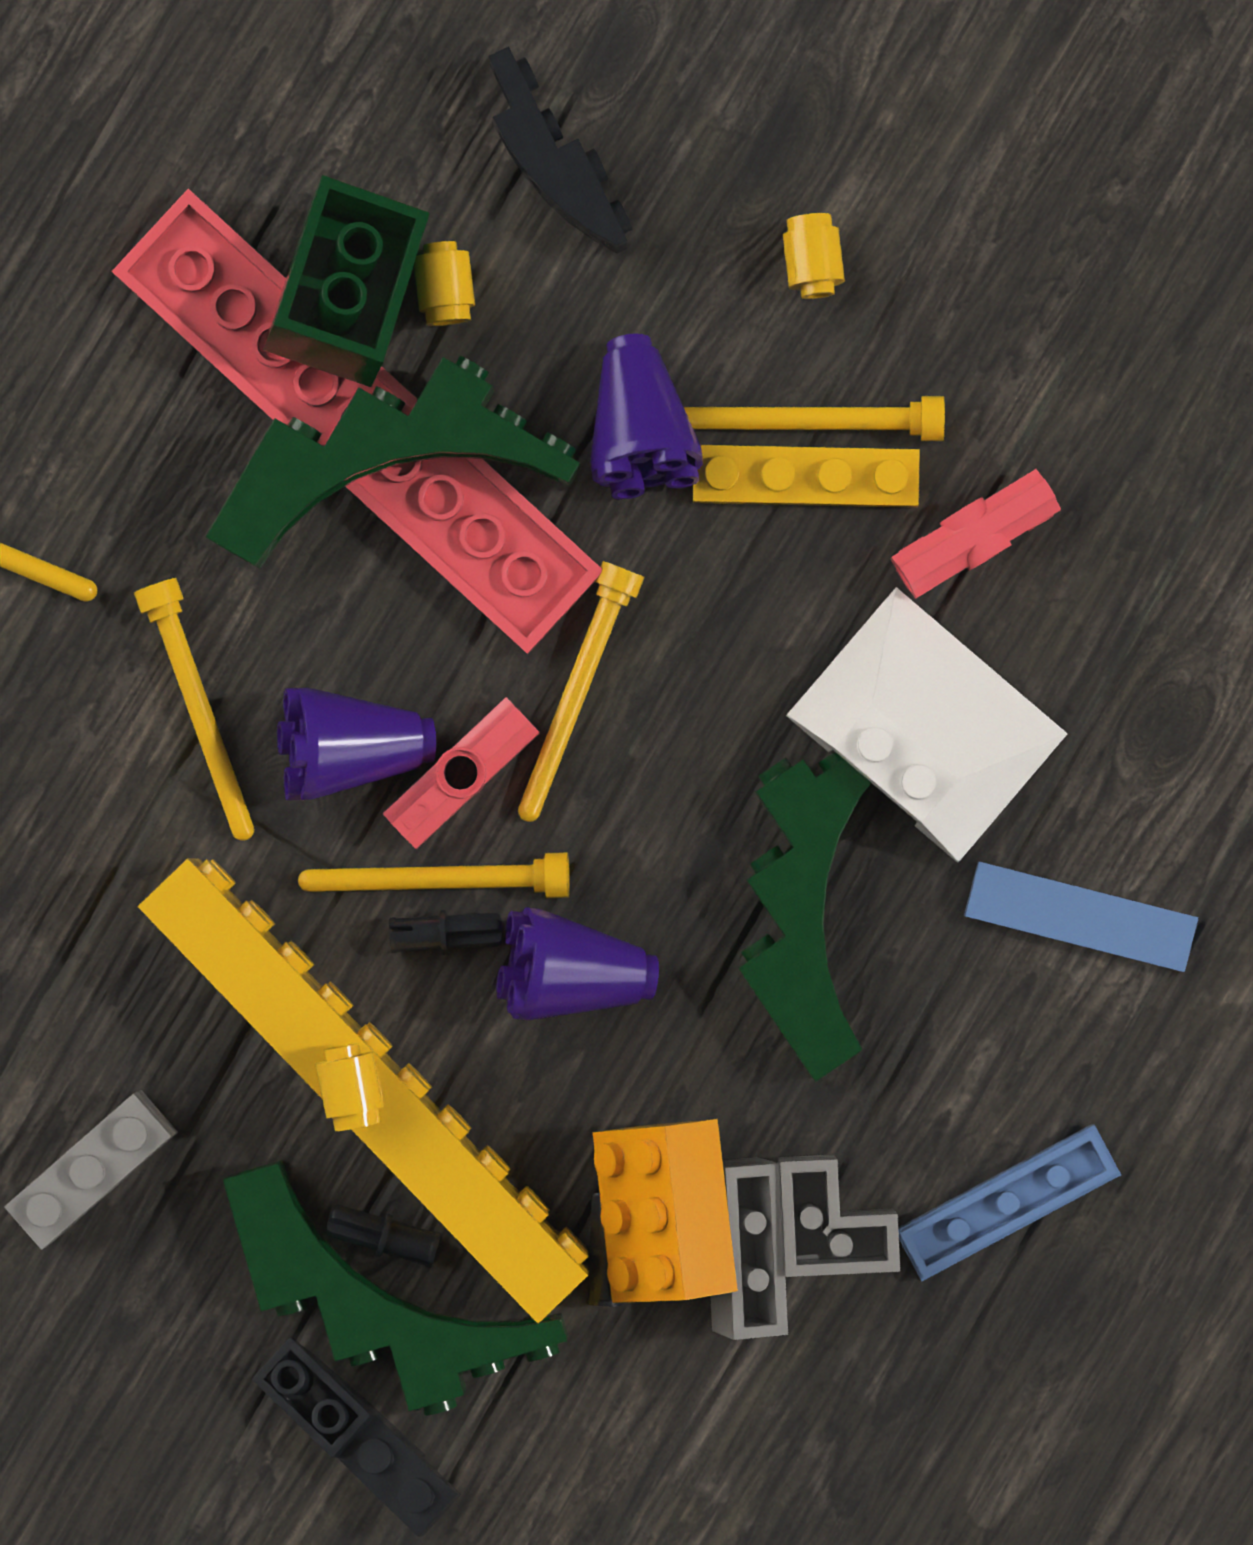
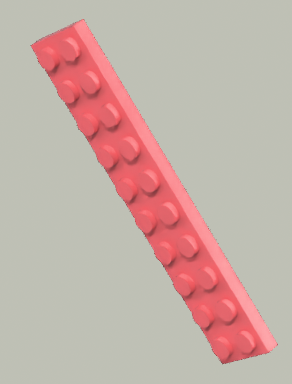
[112,189,603,654]

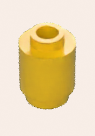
[783,213,845,299]
[414,241,475,326]
[315,1043,383,1131]

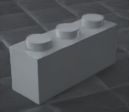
[4,1090,178,1250]
[710,1157,788,1340]

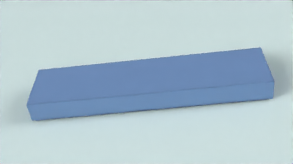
[964,862,1199,972]
[898,1124,1121,1281]

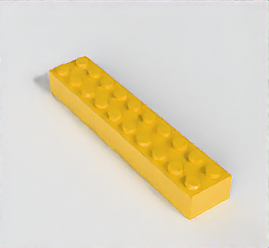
[137,858,589,1324]

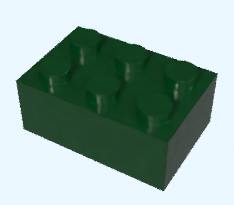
[263,175,430,387]

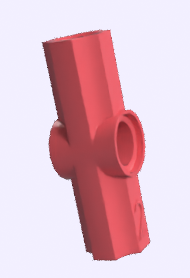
[890,469,1061,599]
[383,697,540,849]

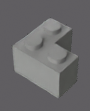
[778,1155,900,1277]

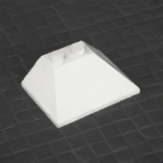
[786,587,1067,862]

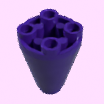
[590,334,703,499]
[277,688,436,801]
[496,907,659,1020]

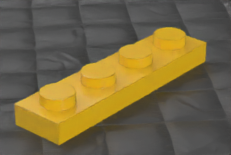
[693,445,920,508]

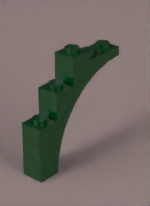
[205,356,581,569]
[737,751,871,1082]
[223,1160,568,1416]

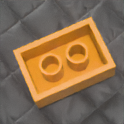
[592,1119,738,1303]

